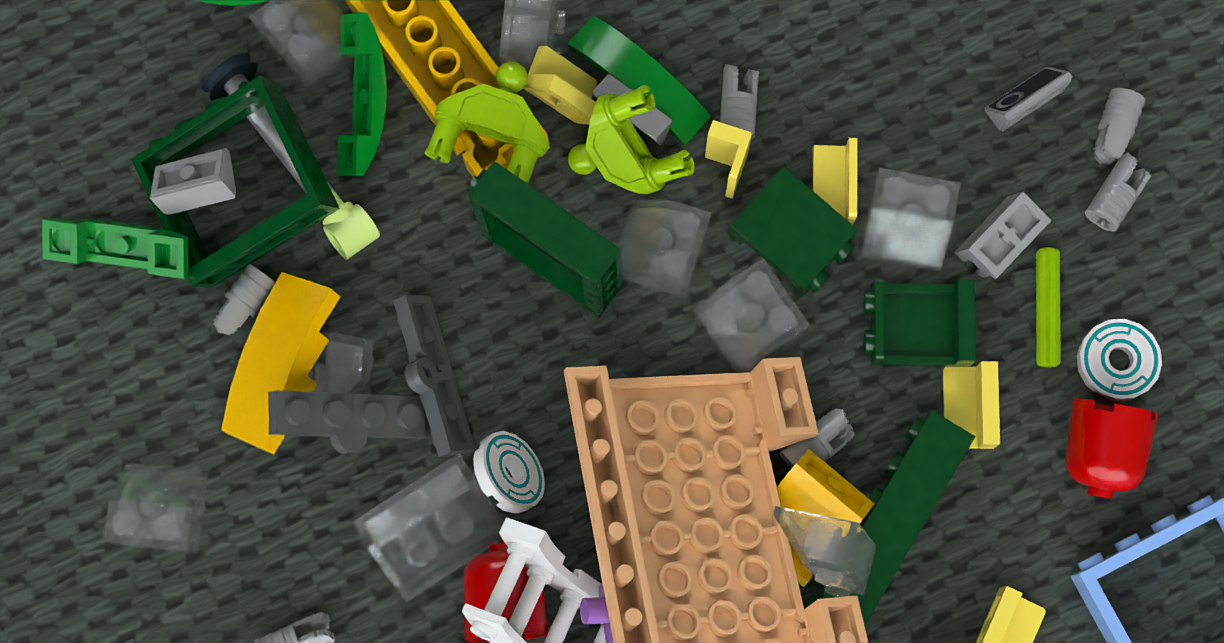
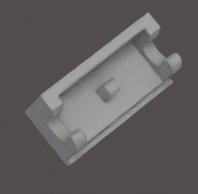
[954,192,1052,279]

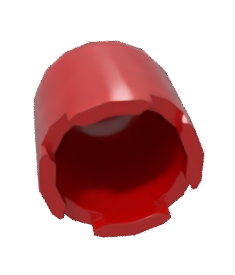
[1065,398,1158,499]
[463,543,549,643]

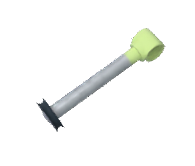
[202,53,380,260]

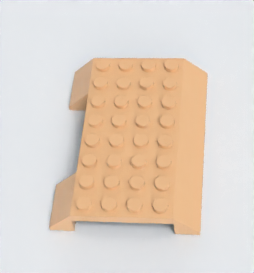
[564,357,869,643]

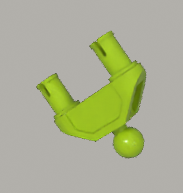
[425,61,549,184]
[568,85,695,194]

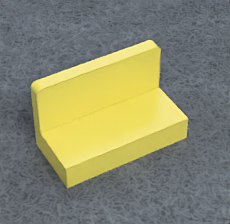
[523,46,597,125]
[705,120,752,199]
[812,137,858,225]
[943,361,1000,449]
[976,586,1046,643]

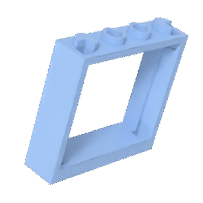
[1070,495,1224,643]

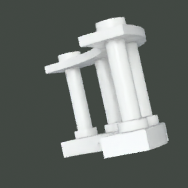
[462,517,606,643]

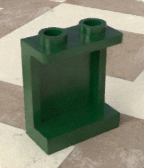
[728,166,858,297]
[863,279,976,367]

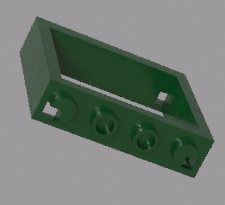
[131,76,340,288]
[468,161,623,318]

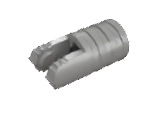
[720,64,759,139]
[1093,88,1146,165]
[1085,152,1151,232]
[213,264,275,336]
[779,408,855,469]
[253,612,335,643]

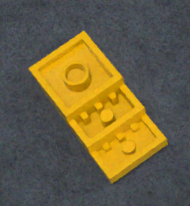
[221,272,341,455]

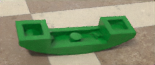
[337,12,387,176]
[567,16,711,146]
[42,218,188,279]

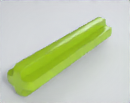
[1036,247,1061,368]

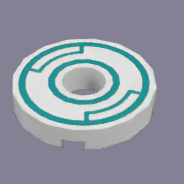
[1077,319,1162,401]
[473,431,545,514]

